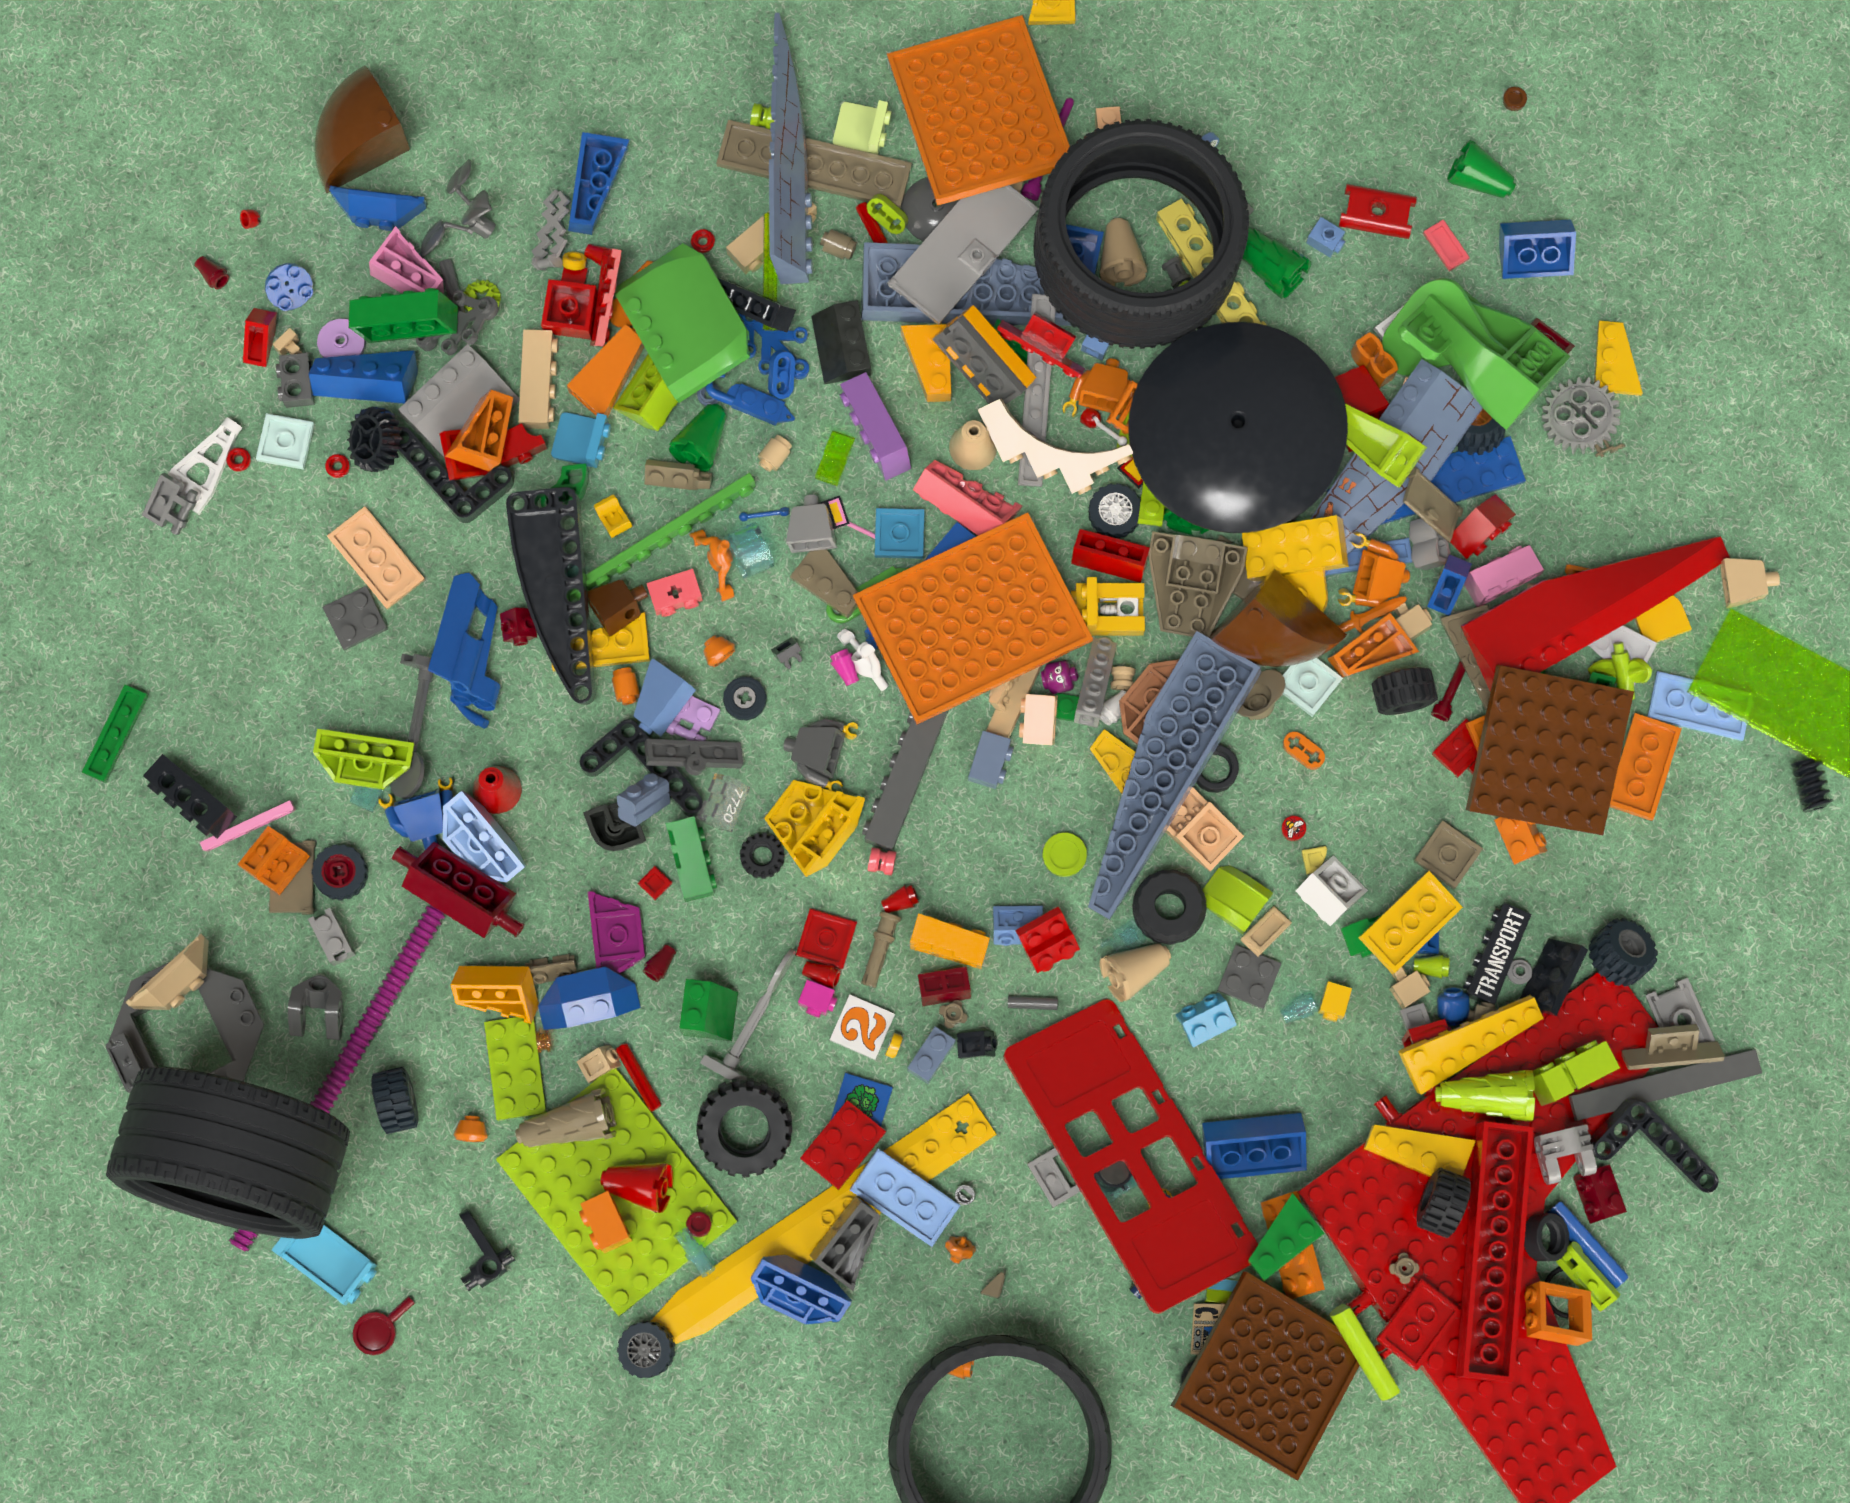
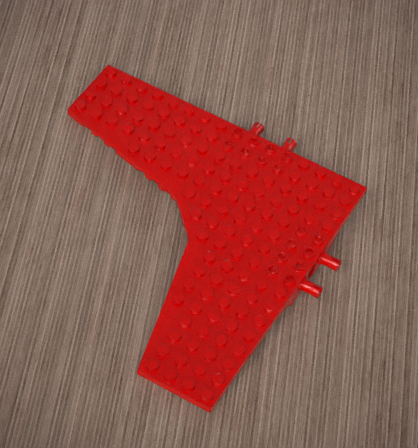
[1297,971,1659,1503]

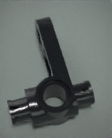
[459,1208,516,1291]

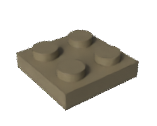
[1414,820,1483,890]

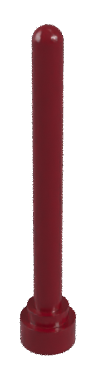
[1431,661,1465,722]

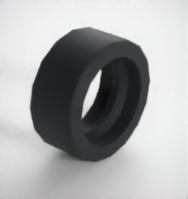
[1196,745,1239,793]
[1524,1213,1569,1261]

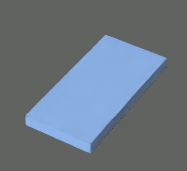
[1647,671,1753,741]
[849,1148,960,1247]

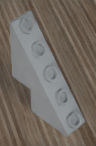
[1074,637,1117,728]

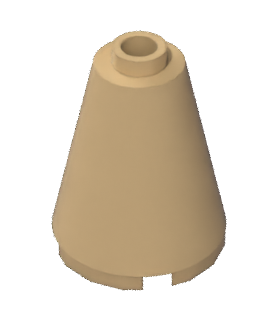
[1100,218,1147,287]
[949,420,997,470]
[1100,943,1171,1002]

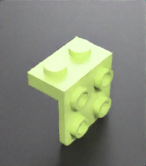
[833,100,892,155]

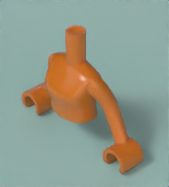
[689,529,734,602]

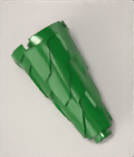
[1242,227,1311,299]

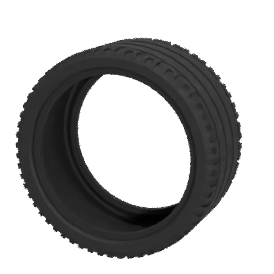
[1033,119,1249,349]
[106,1067,350,1239]

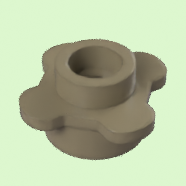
[939,1000,968,1029]
[1389,1253,1419,1284]

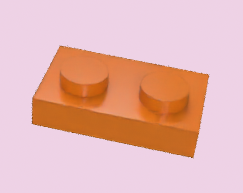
[1494,817,1547,865]

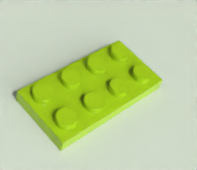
[484,1017,547,1121]

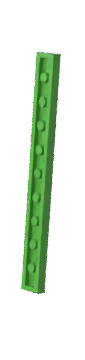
[569,473,756,601]

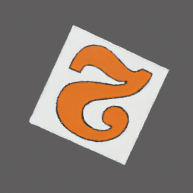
[830,995,895,1060]

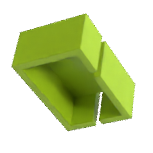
[1533,1040,1620,1106]

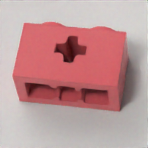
[646,569,703,617]

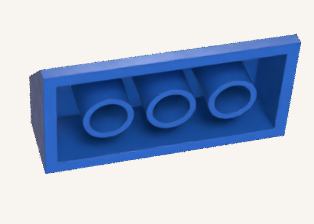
[1202,1113,1307,1179]

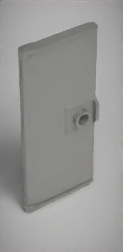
[887,185,1038,325]

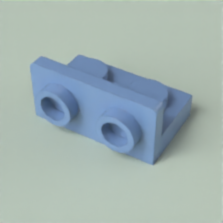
[993,906,1043,946]

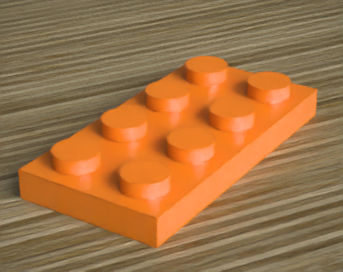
[1609,713,1682,821]
[1261,1191,1325,1299]

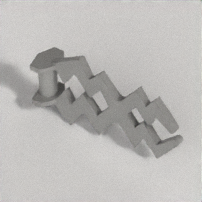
[532,189,570,271]

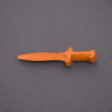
[1338,596,1407,633]

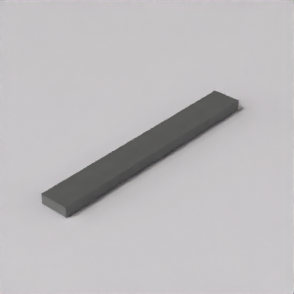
[1569,1049,1762,1121]

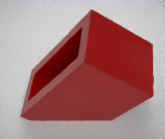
[243,308,277,367]

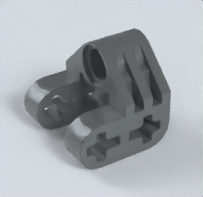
[288,975,343,1040]

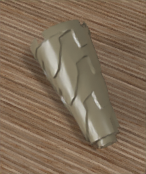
[515,1088,617,1147]

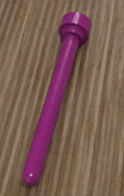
[1021,98,1074,201]

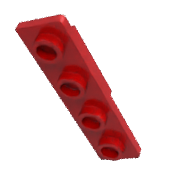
[997,312,1085,378]

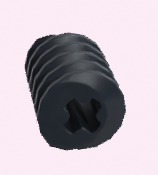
[1791,759,1833,813]

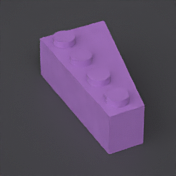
[839,372,911,481]

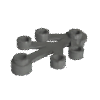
[416,290,499,355]

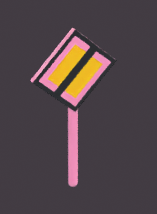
[819,496,875,539]

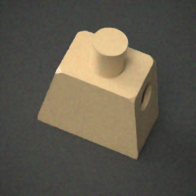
[1720,558,1780,609]

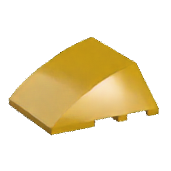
[764,780,865,877]

